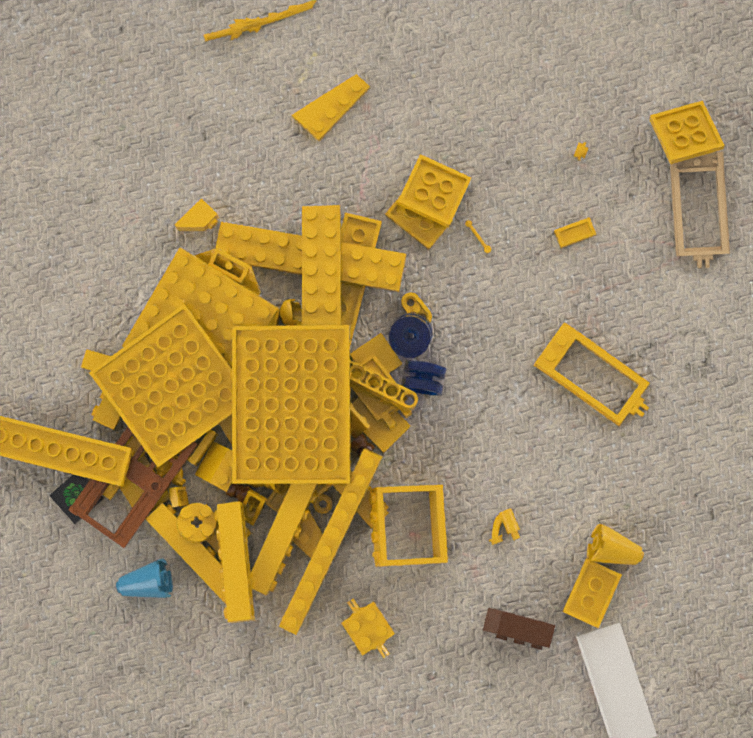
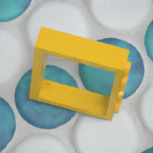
[369,485,448,567]

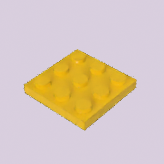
[649,100,725,165]
[397,154,471,228]

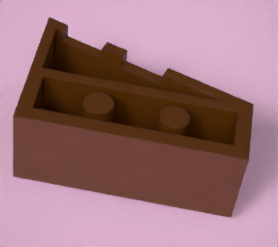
[483,608,555,650]

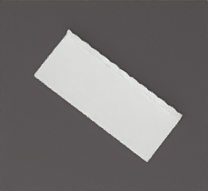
[576,623,657,738]

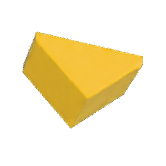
[243,489,268,526]

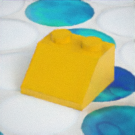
[195,441,232,493]

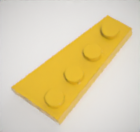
[291,74,370,141]

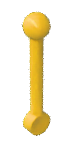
[465,220,491,253]

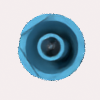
[116,559,173,598]

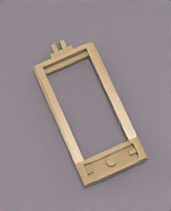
[670,151,730,268]

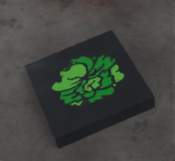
[49,475,105,525]

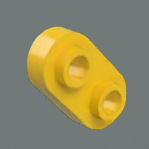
[401,292,432,327]

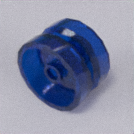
[389,312,433,358]
[401,360,447,396]

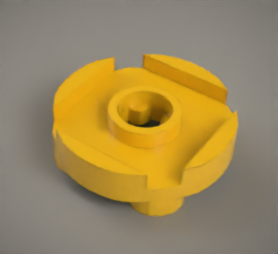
[177,503,216,543]

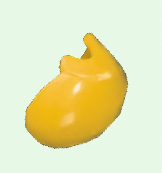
[279,299,302,326]

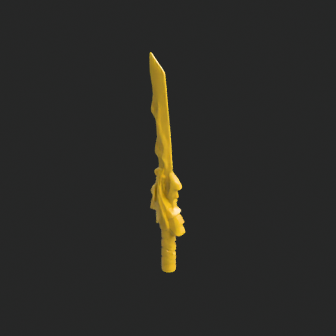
[203,0,317,42]

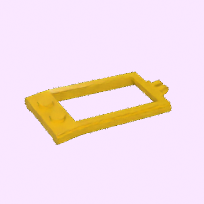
[534,322,650,427]

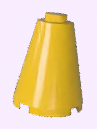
[587,524,644,565]

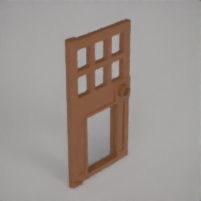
[68,427,198,548]

